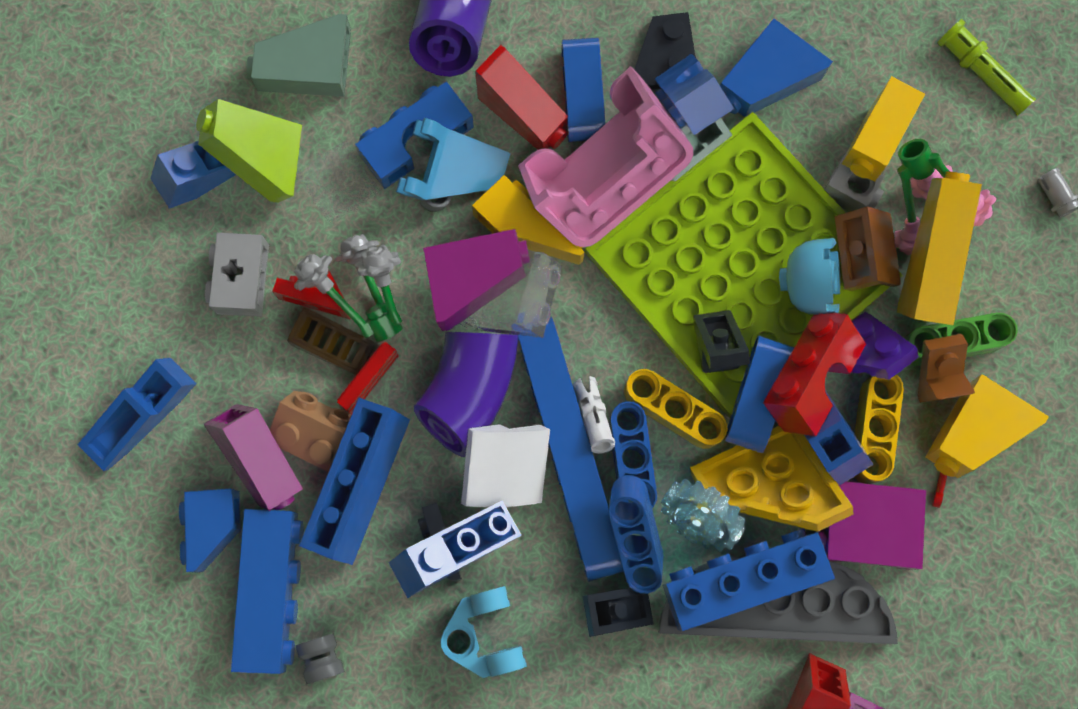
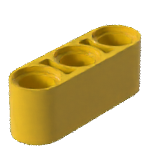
[624,369,728,449]
[854,374,904,484]

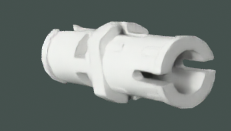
[573,376,615,454]

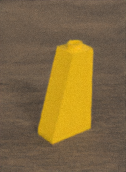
[897,171,982,325]

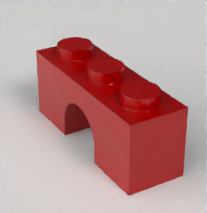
[763,313,866,436]

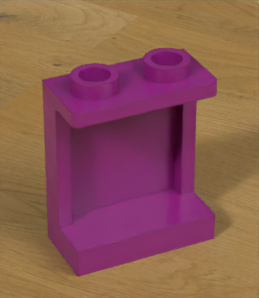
[815,482,926,570]

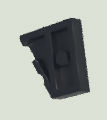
[634,12,696,90]

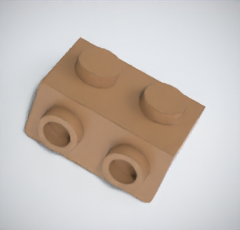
[270,391,351,472]

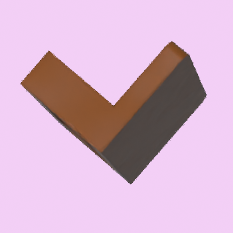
[834,206,901,291]

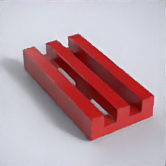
[337,342,399,415]

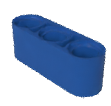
[561,38,606,142]
[724,336,794,453]
[609,401,657,508]
[609,475,664,594]

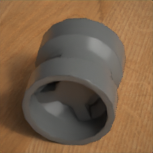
[295,633,345,685]

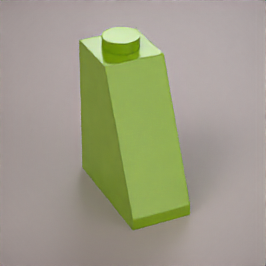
[196,99,302,203]

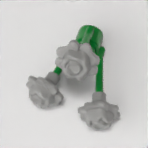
[294,234,403,342]

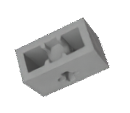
[205,232,269,317]

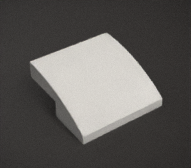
[461,424,550,507]

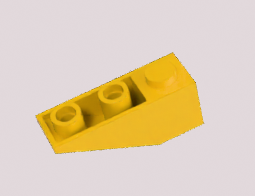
[472,175,585,265]

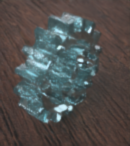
[661,479,746,551]

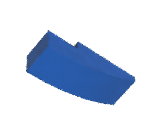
[77,358,197,471]

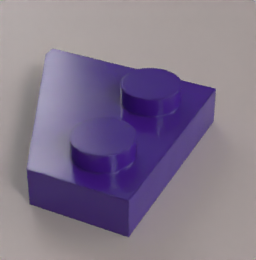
[851,311,919,380]

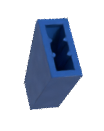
[720,19,833,117]

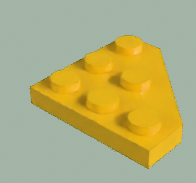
[690,426,853,532]

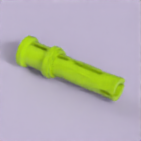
[937,19,1036,116]

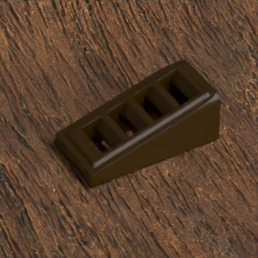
[287,307,376,375]

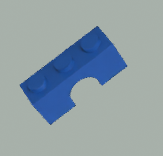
[655,54,734,135]
[355,81,474,189]

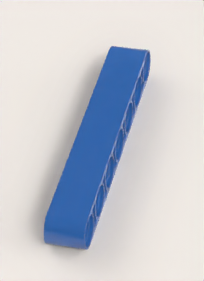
[515,316,624,582]

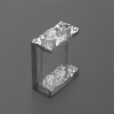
[459,252,562,338]

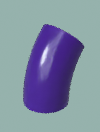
[409,0,492,77]
[414,332,519,457]

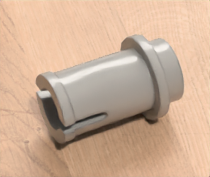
[1037,168,1078,218]

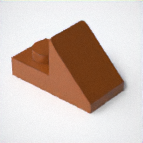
[918,334,975,403]

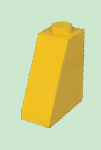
[841,76,925,182]
[925,374,1049,478]

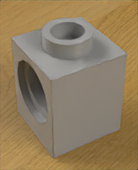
[824,154,885,212]

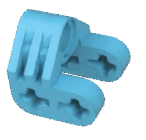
[441,586,527,678]

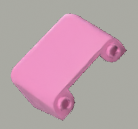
[518,66,693,247]

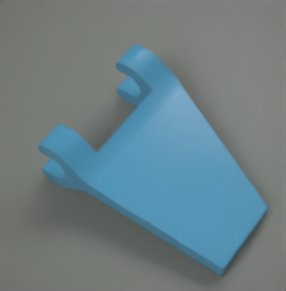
[396,118,511,200]

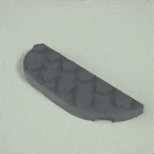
[658,557,898,644]

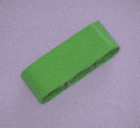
[904,312,1018,366]

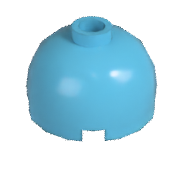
[779,238,840,315]

